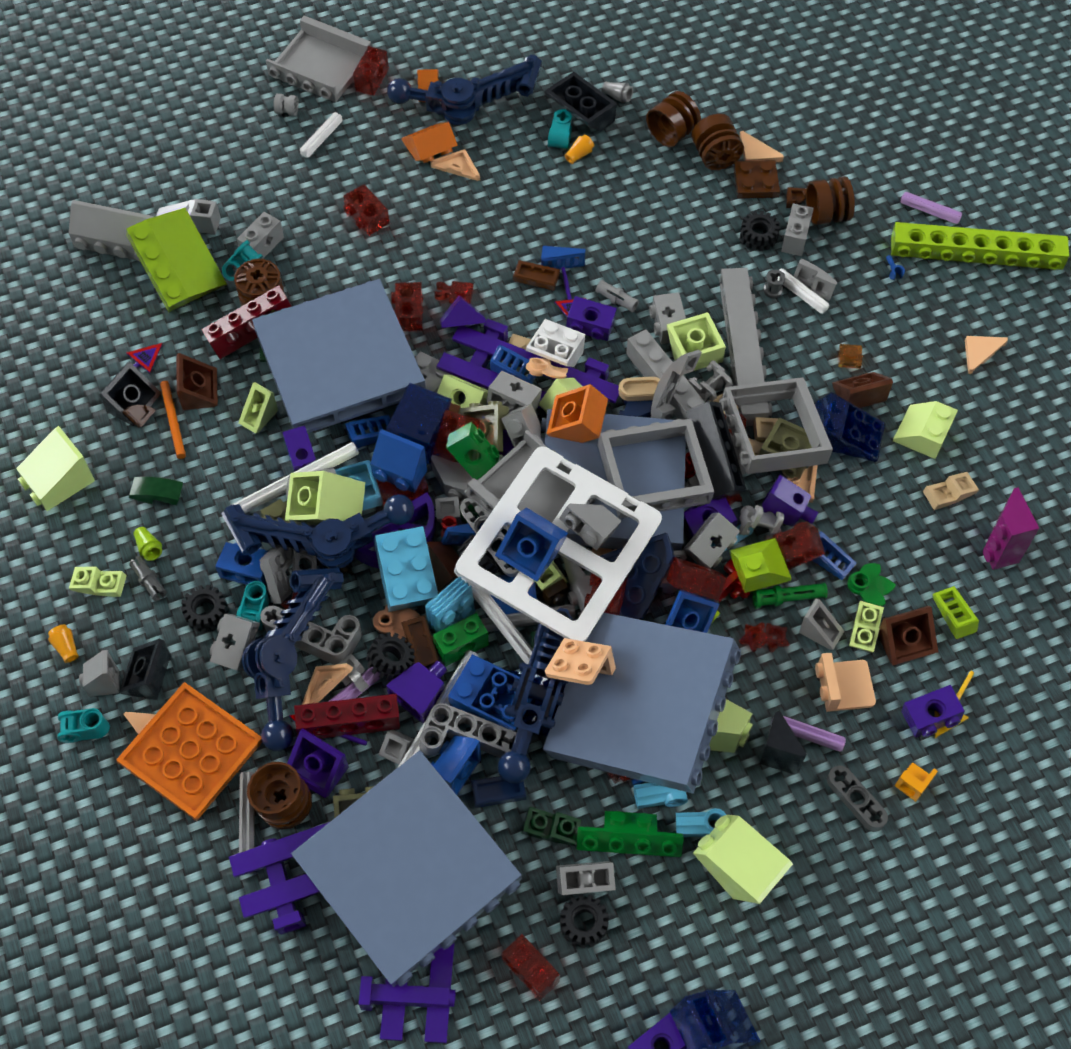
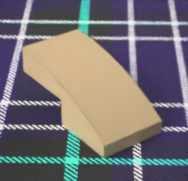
[923,472,979,510]

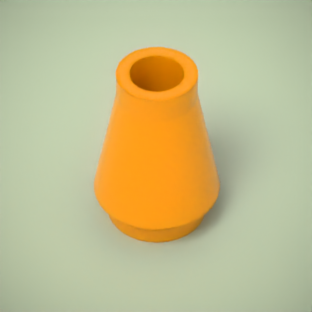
[564,134,595,164]
[48,624,79,663]

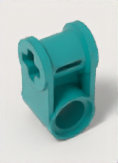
[548,109,572,149]
[222,240,263,281]
[237,581,270,631]
[57,708,110,743]

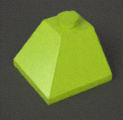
[729,538,792,593]

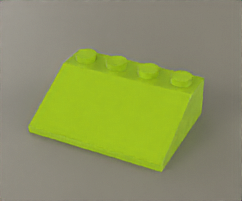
[126,208,227,313]

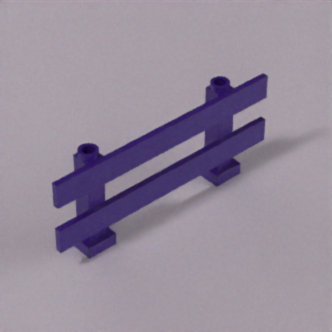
[436,318,619,411]
[229,822,329,935]
[358,942,456,1044]

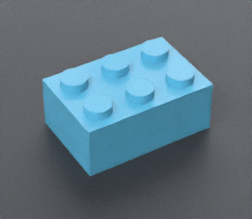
[374,526,438,612]

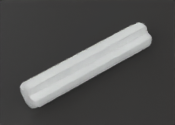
[300,112,343,158]
[778,269,829,314]

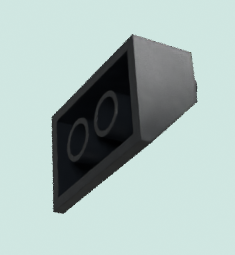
[545,71,617,131]

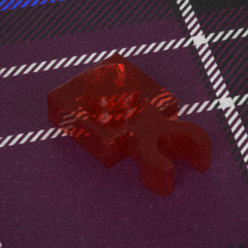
[434,281,474,304]

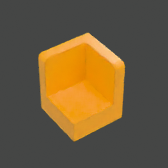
[895,763,938,802]

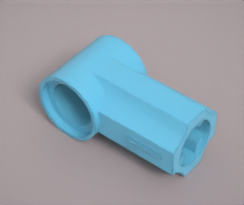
[633,783,688,809]
[676,808,726,837]

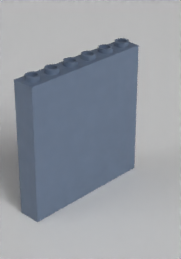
[252,279,426,433]
[540,409,686,551]
[543,613,741,794]
[291,750,522,987]

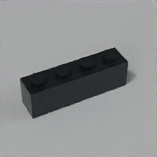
[686,401,747,500]

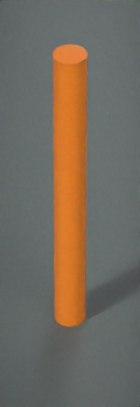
[160,381,186,459]

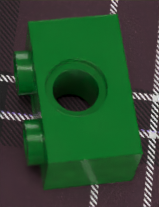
[446,422,500,480]
[433,613,489,667]

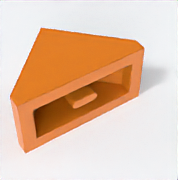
[417,69,439,102]

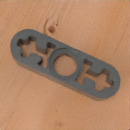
[827,765,888,832]

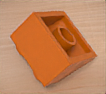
[401,122,458,163]
[546,384,608,443]

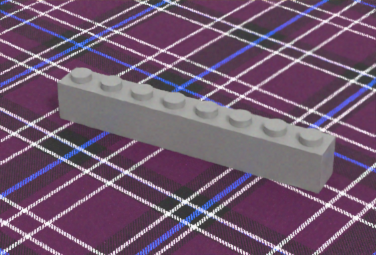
[719,268,772,426]
[626,329,747,475]

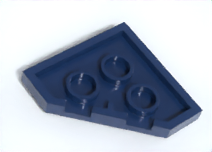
[600,533,675,620]

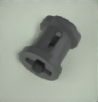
[764,270,786,298]

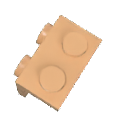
[545,638,616,685]
[815,653,876,712]

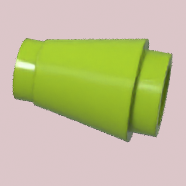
[133,527,162,561]

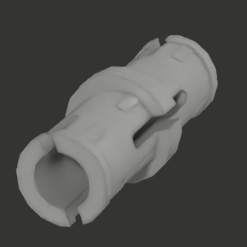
[595,280,639,312]

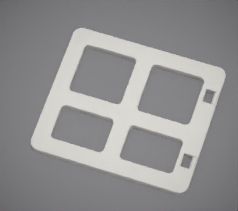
[456,447,662,641]

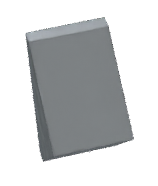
[799,599,844,650]

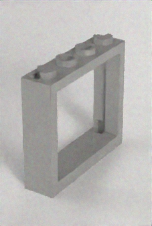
[719,377,833,474]
[598,419,714,518]

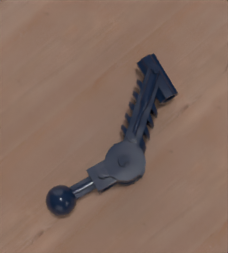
[387,55,542,125]
[221,494,414,569]
[242,568,344,751]
[498,607,577,784]

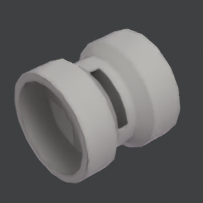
[274,93,299,116]

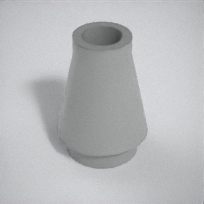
[602,81,633,103]

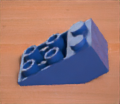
[448,654,533,731]

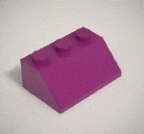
[983,487,1039,570]

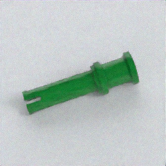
[752,583,828,609]

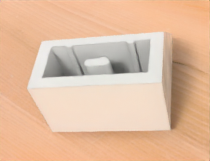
[526,319,585,367]

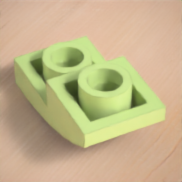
[69,567,127,597]
[849,601,884,653]

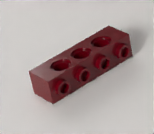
[201,285,292,359]
[294,694,400,739]

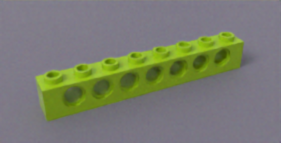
[891,222,1069,270]

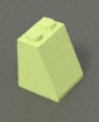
[16,426,95,511]
[285,471,366,526]
[709,699,753,753]
[693,815,793,904]

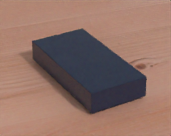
[471,776,526,808]

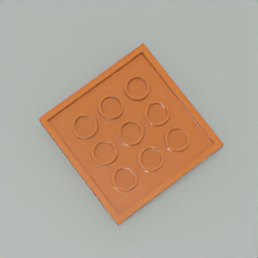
[116,682,262,821]

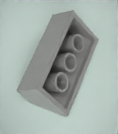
[69,200,154,262]

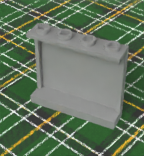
[266,16,373,102]
[466,430,596,531]

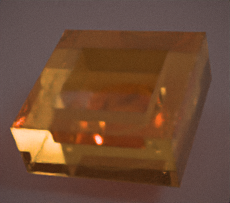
[838,344,862,369]

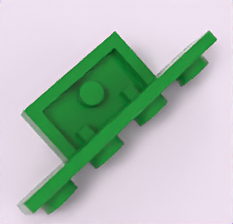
[577,811,684,857]

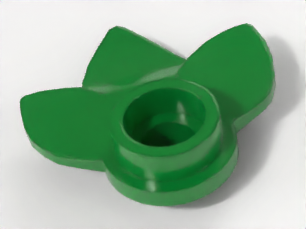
[847,563,896,606]

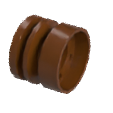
[646,91,701,147]
[691,113,744,170]
[806,176,855,226]
[234,259,285,306]
[247,762,312,830]

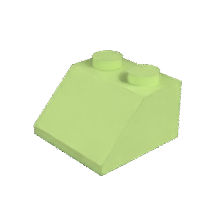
[667,312,726,371]
[893,401,958,459]

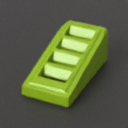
[932,586,979,639]

